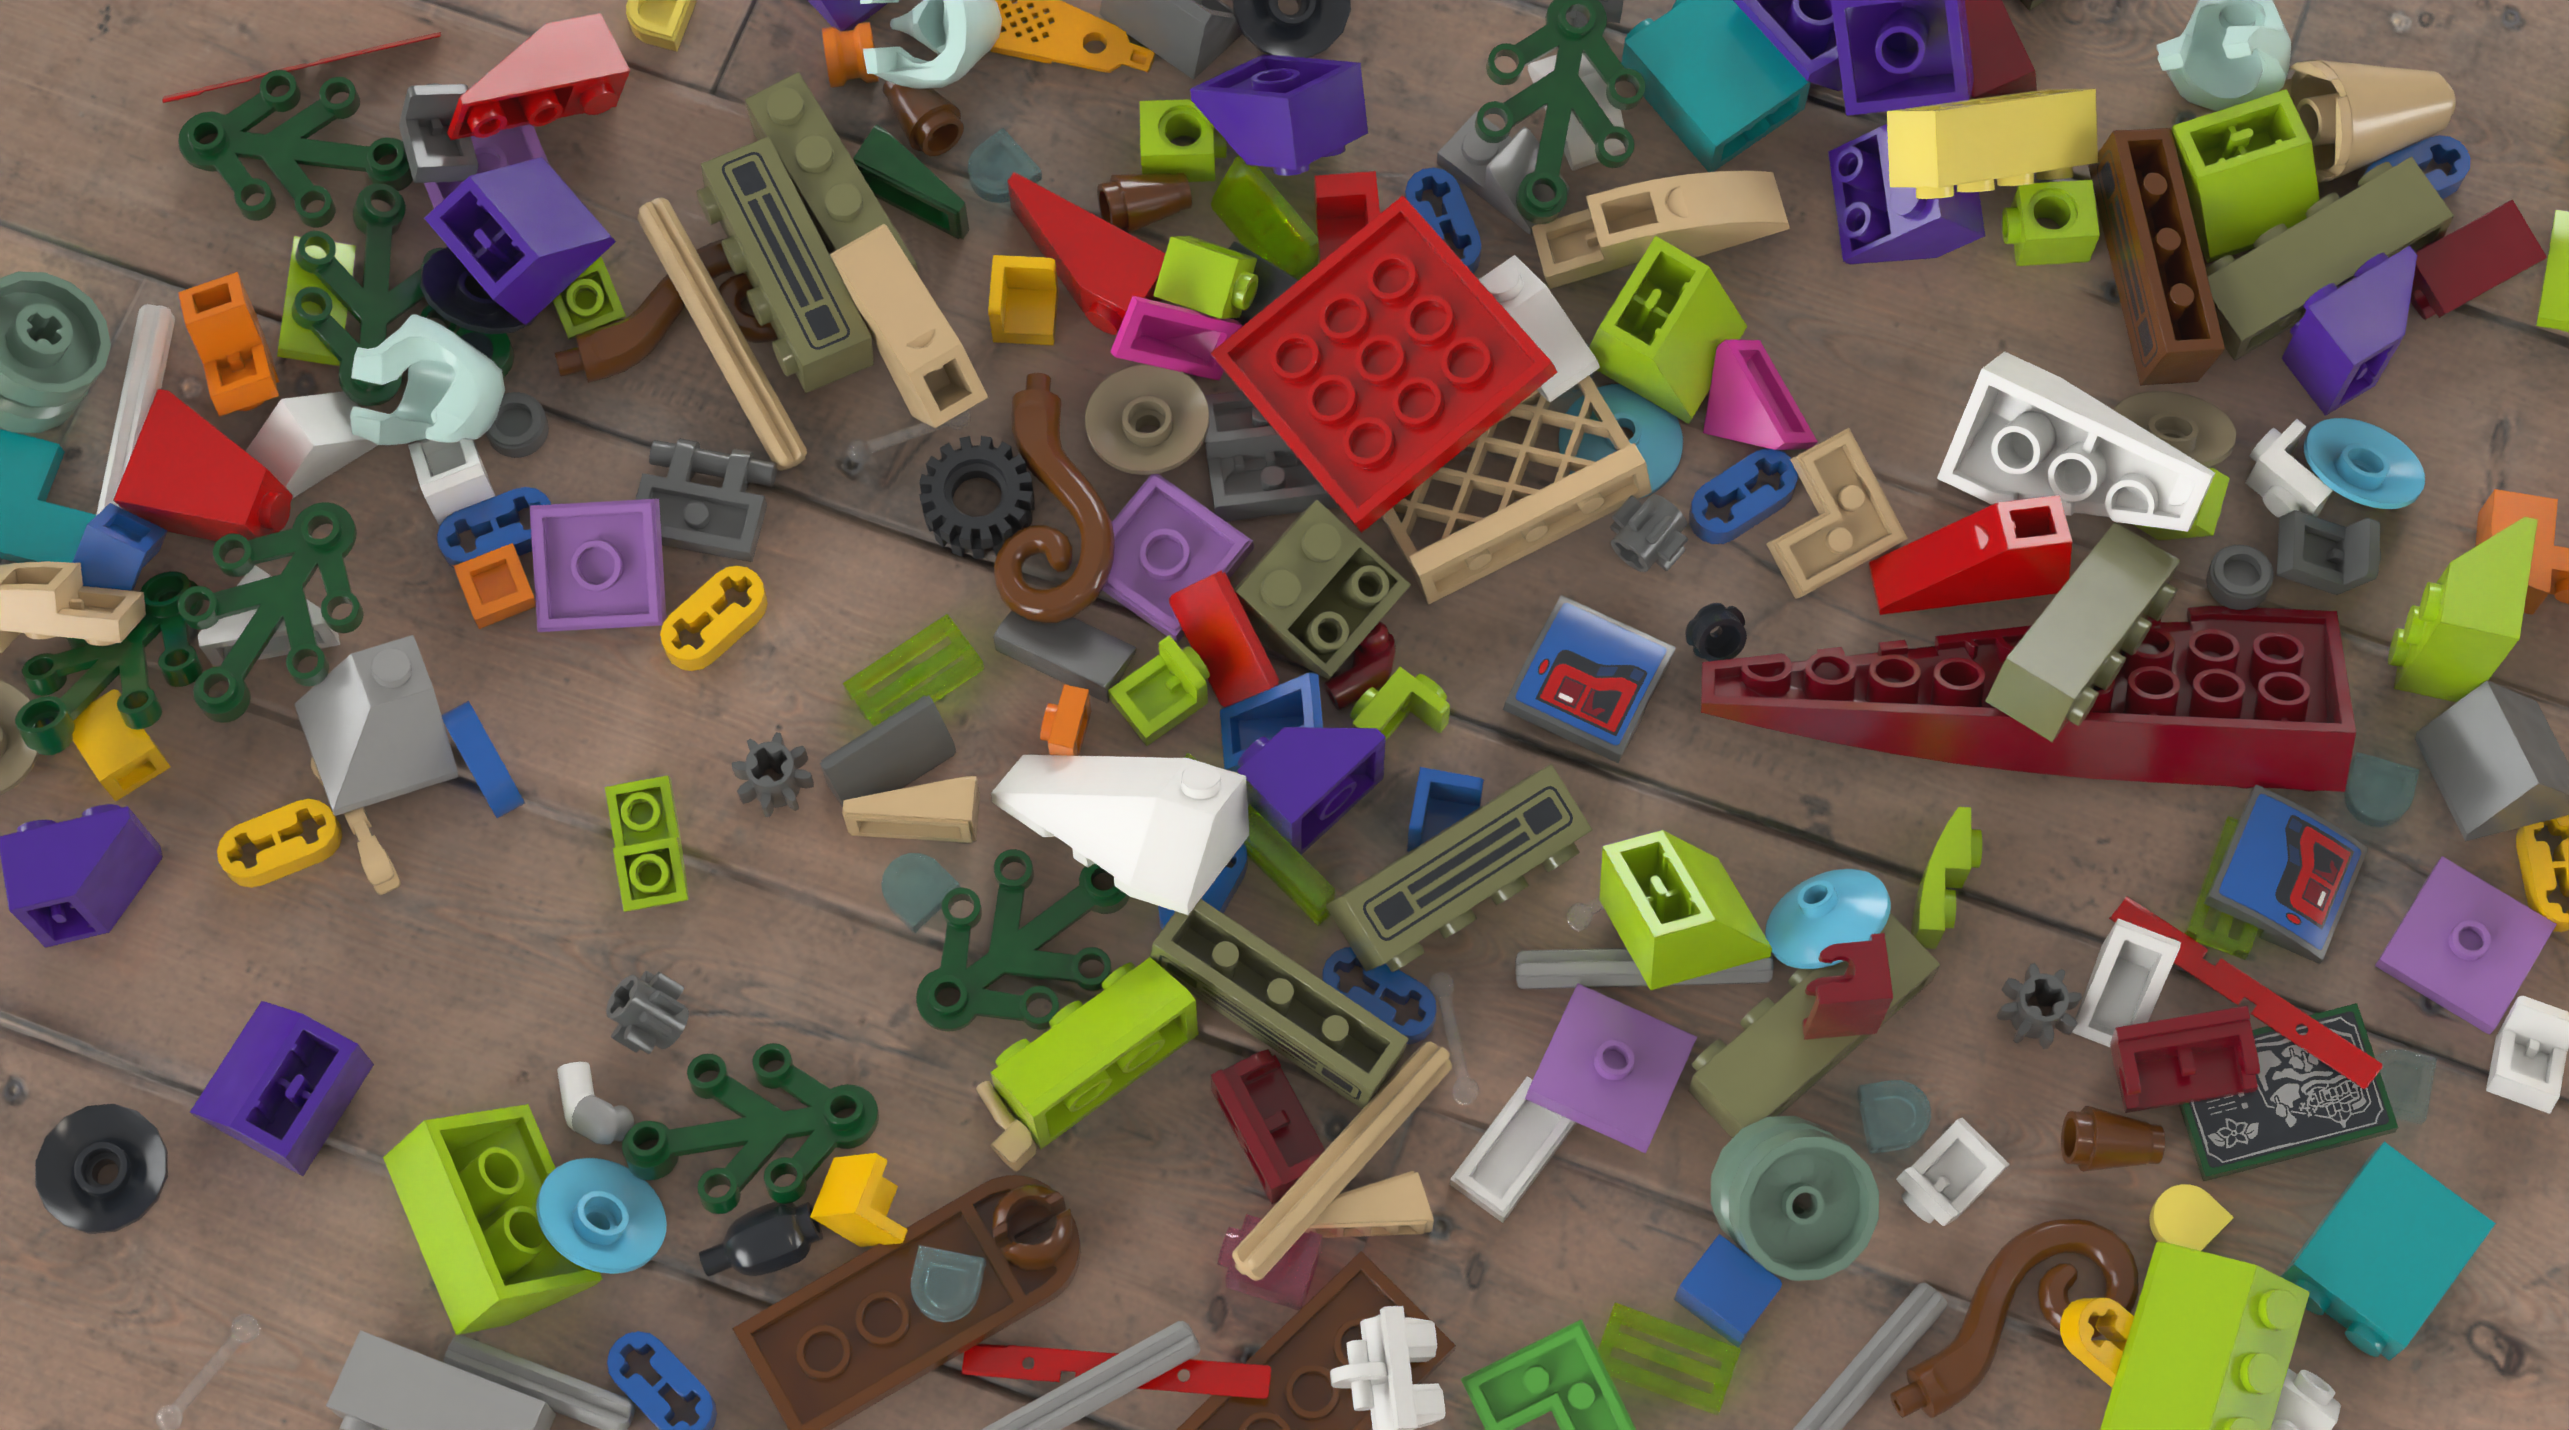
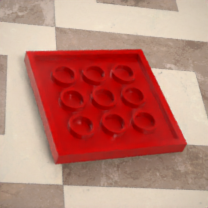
[1211,195,1558,533]

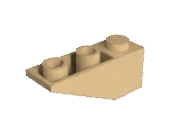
[830,224,988,428]

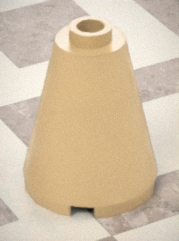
[2278,60,2456,183]

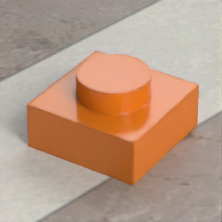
[453,543,536,629]
[1040,684,1092,756]

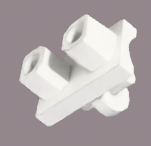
[1330,1306,1446,1430]

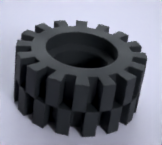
[919,436,1035,559]

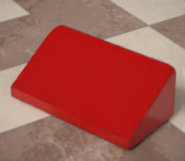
[1169,570,1280,708]

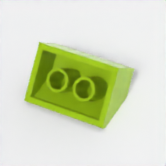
[2388,517,2538,703]
[990,957,1199,1149]
[383,1104,603,1336]
[2100,1242,2310,1430]

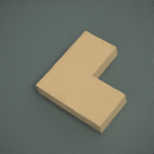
[1766,428,1908,599]

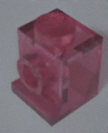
[1217,1214,1323,1310]

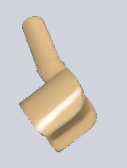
[976,1081,1037,1172]

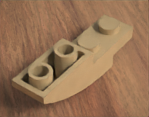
[1531,171,1790,289]
[0,561,146,653]

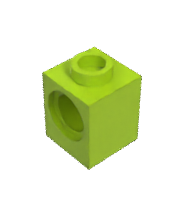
[1140,99,1227,182]
[2002,180,2100,266]
[1153,236,1258,319]

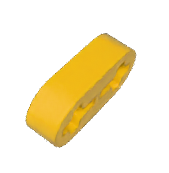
[660,565,768,671]
[217,799,343,888]
[2516,815,2569,932]
[2060,1298,2134,1388]

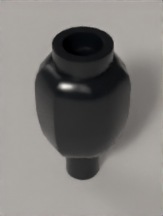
[699,1201,823,1277]

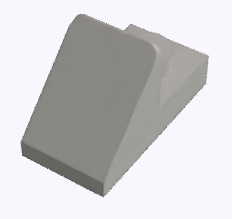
[1437,111,1569,234]

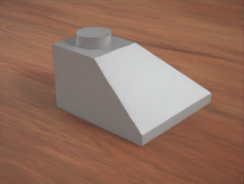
[294,635,458,816]

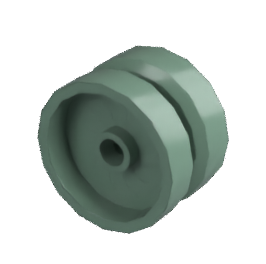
[0,271,111,433]
[1711,1116,1879,1281]

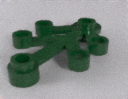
[1475,0,1645,224]
[178,70,413,228]
[291,184,457,406]
[178,502,364,723]
[15,571,204,755]
[916,849,1130,1032]
[622,1043,879,1214]

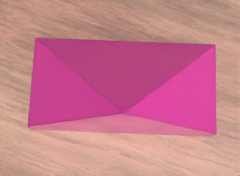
[1110,296,1242,381]
[1703,340,1818,450]

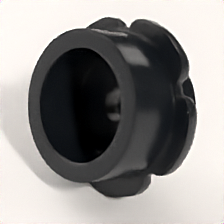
[1685,603,1747,661]

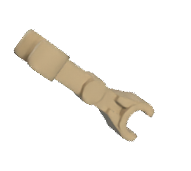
[311,757,401,895]

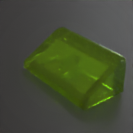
[1211,156,1318,280]

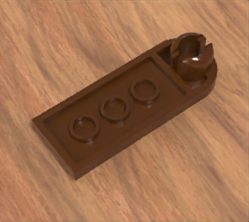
[732,1175,1081,1430]
[1176,1251,1456,1430]

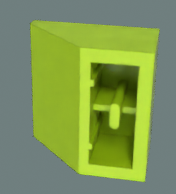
[2172,89,2320,263]
[1589,236,1747,424]
[1599,830,1772,991]

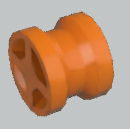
[822,22,879,88]

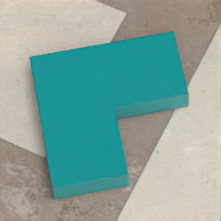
[0,429,96,563]

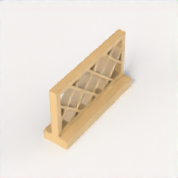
[1382,375,1652,605]

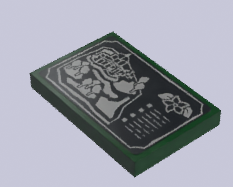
[2179,1003,2399,1182]

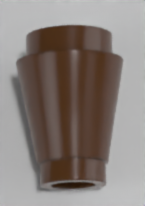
[883,80,964,156]
[1097,172,1192,233]
[2061,1106,2165,1172]

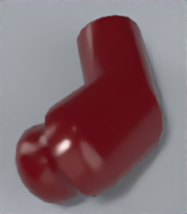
[1324,621,1396,710]

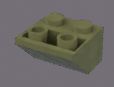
[1234,500,1411,679]

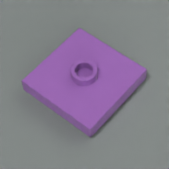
[1076,474,1254,643]
[530,499,667,632]
[2375,856,2557,1035]
[1525,983,1697,1154]

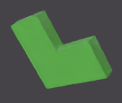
[1461,1319,1637,1430]

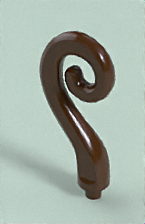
[554,238,778,383]
[994,373,1115,623]
[1890,1219,2139,1418]

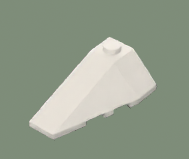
[1937,351,2215,532]
[991,755,1249,915]

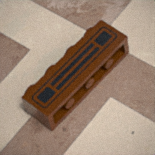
[2088,128,2225,386]

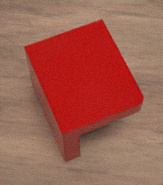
[1314,171,1380,262]

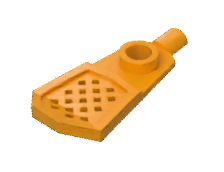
[990,0,1155,73]

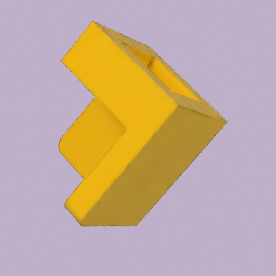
[988,255,1059,346]
[72,689,171,802]
[810,1153,908,1247]

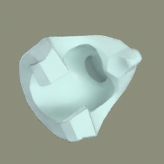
[860,0,1002,89]
[2157,0,2291,111]
[350,314,505,445]

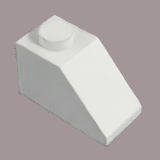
[1479,255,1600,403]

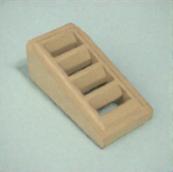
[842,776,980,843]
[1300,1171,1434,1239]

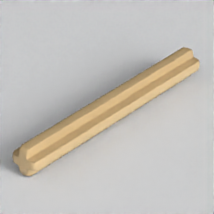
[638,197,807,471]
[1232,1041,1452,1281]

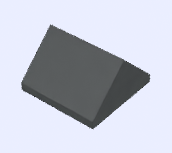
[1099,0,1242,80]
[2415,681,2569,842]

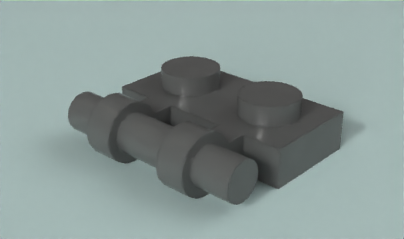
[635,438,777,562]

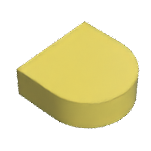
[626,0,697,51]
[2149,1184,2234,1251]

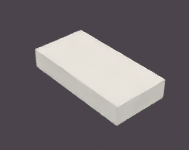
[1449,1076,1577,1223]

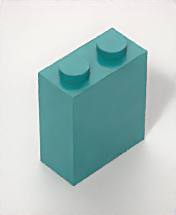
[1621,0,1811,172]
[2280,1141,2496,1361]

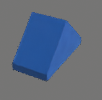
[1220,672,1323,772]

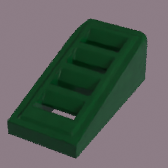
[853,125,969,239]

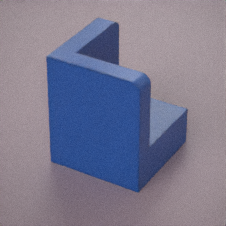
[72,503,168,591]
[1407,767,1484,852]
[1674,1234,1782,1347]

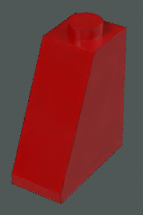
[113,389,293,541]

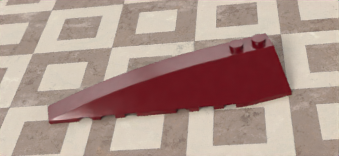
[1701,605,2356,792]

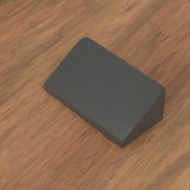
[993,610,1137,704]
[820,695,956,807]

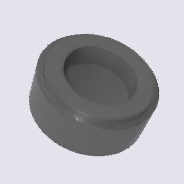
[485,392,549,458]
[2206,545,2274,610]

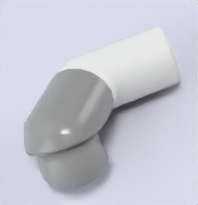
[557,1062,634,1145]

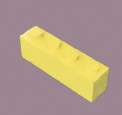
[1887,89,2098,199]

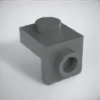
[399,83,479,183]
[2276,510,2381,595]

